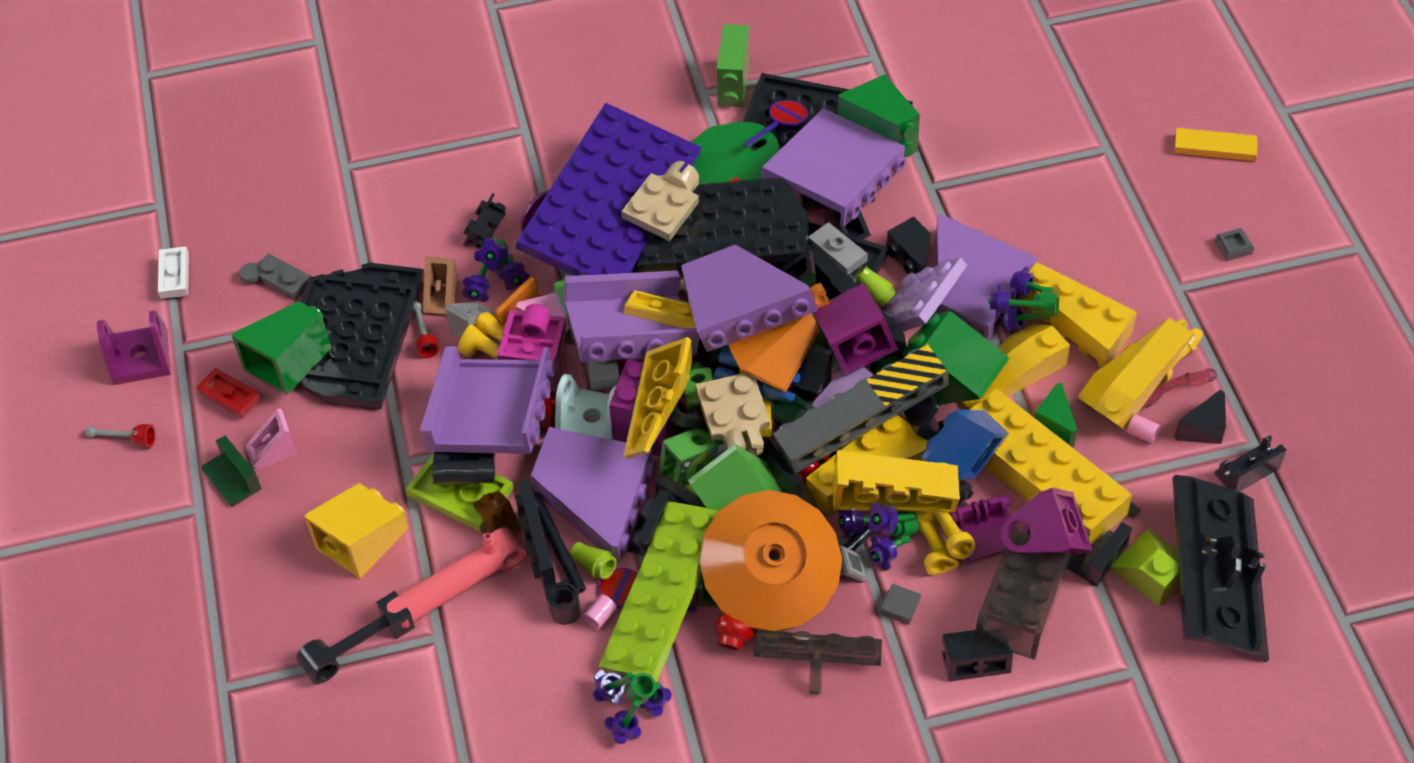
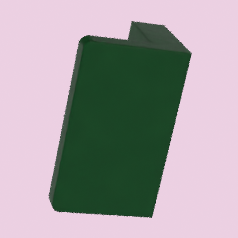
[201,435,262,507]

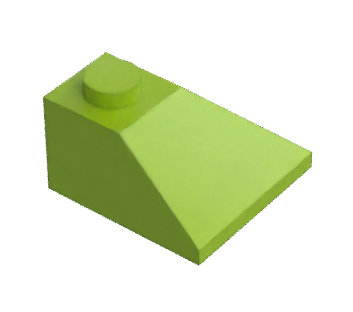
[1110,528,1180,606]

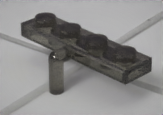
[754,630,882,695]

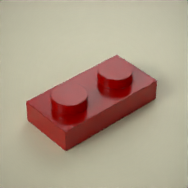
[196,367,261,418]

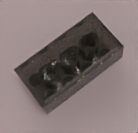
[973,530,1072,660]

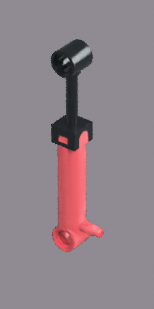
[296,527,526,684]

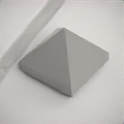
[839,546,867,582]

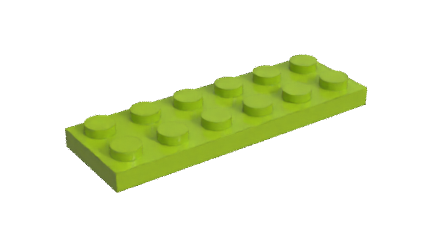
[599,501,719,682]

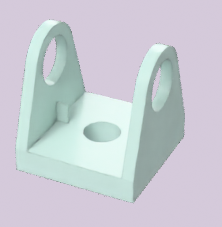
[555,373,617,440]

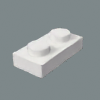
[158,246,189,299]

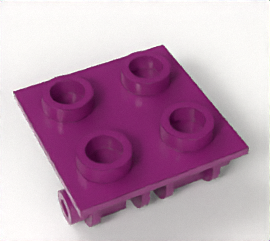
[949,494,1023,563]

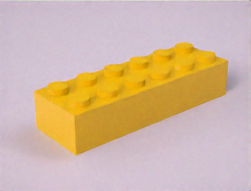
[970,388,1132,546]

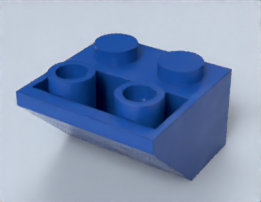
[921,410,1009,480]

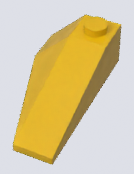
[961,324,1070,410]
[623,337,692,459]

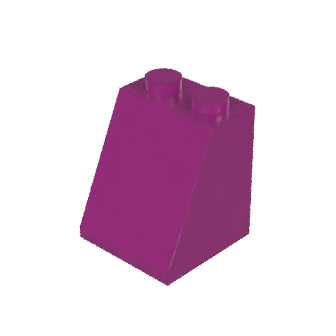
[813,283,898,376]
[609,359,687,457]

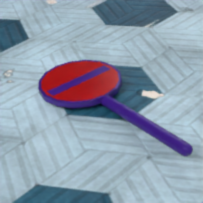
[744,100,808,147]
[598,568,697,613]

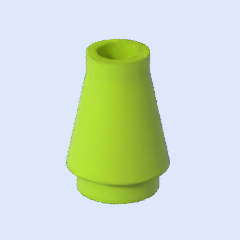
[854,266,896,307]
[570,542,616,579]

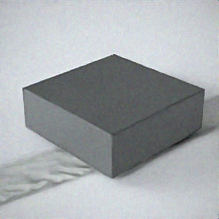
[1215,228,1254,261]
[880,584,921,625]

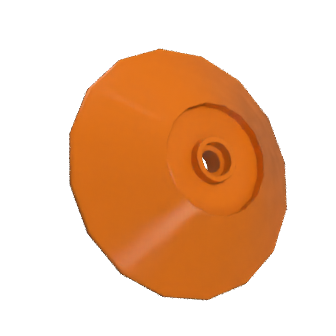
[699,490,842,632]

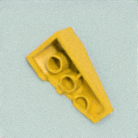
[1077,317,1195,430]

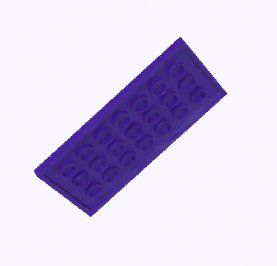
[515,102,702,276]

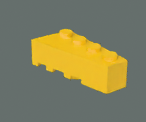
[832,450,960,512]

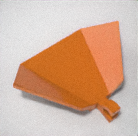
[728,283,830,393]

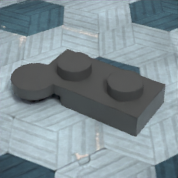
[240,253,311,301]

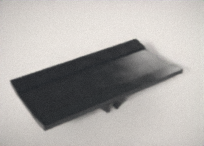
[1172,475,1269,663]

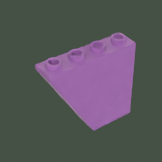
[936,214,1038,341]
[681,245,818,352]
[531,427,656,563]

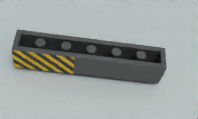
[773,344,949,474]

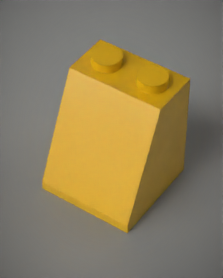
[304,483,408,579]

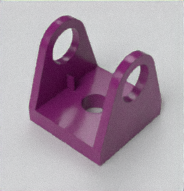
[97,310,171,385]
[1001,488,1092,555]

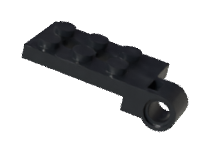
[514,479,581,625]

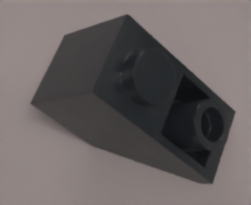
[886,216,931,274]

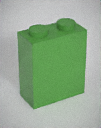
[716,24,750,107]

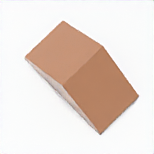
[423,256,459,314]

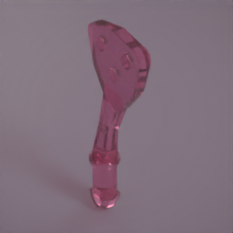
[1141,368,1217,410]

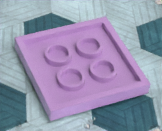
[884,257,967,332]

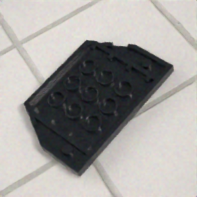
[637,178,809,273]
[298,262,425,409]

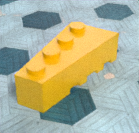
[1020,262,1137,368]
[806,415,928,516]

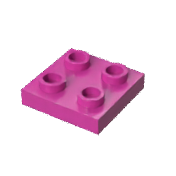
[497,304,567,366]

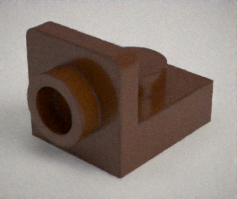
[473,491,521,535]

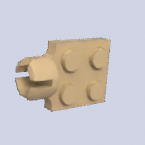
[622,161,699,241]
[695,373,770,456]

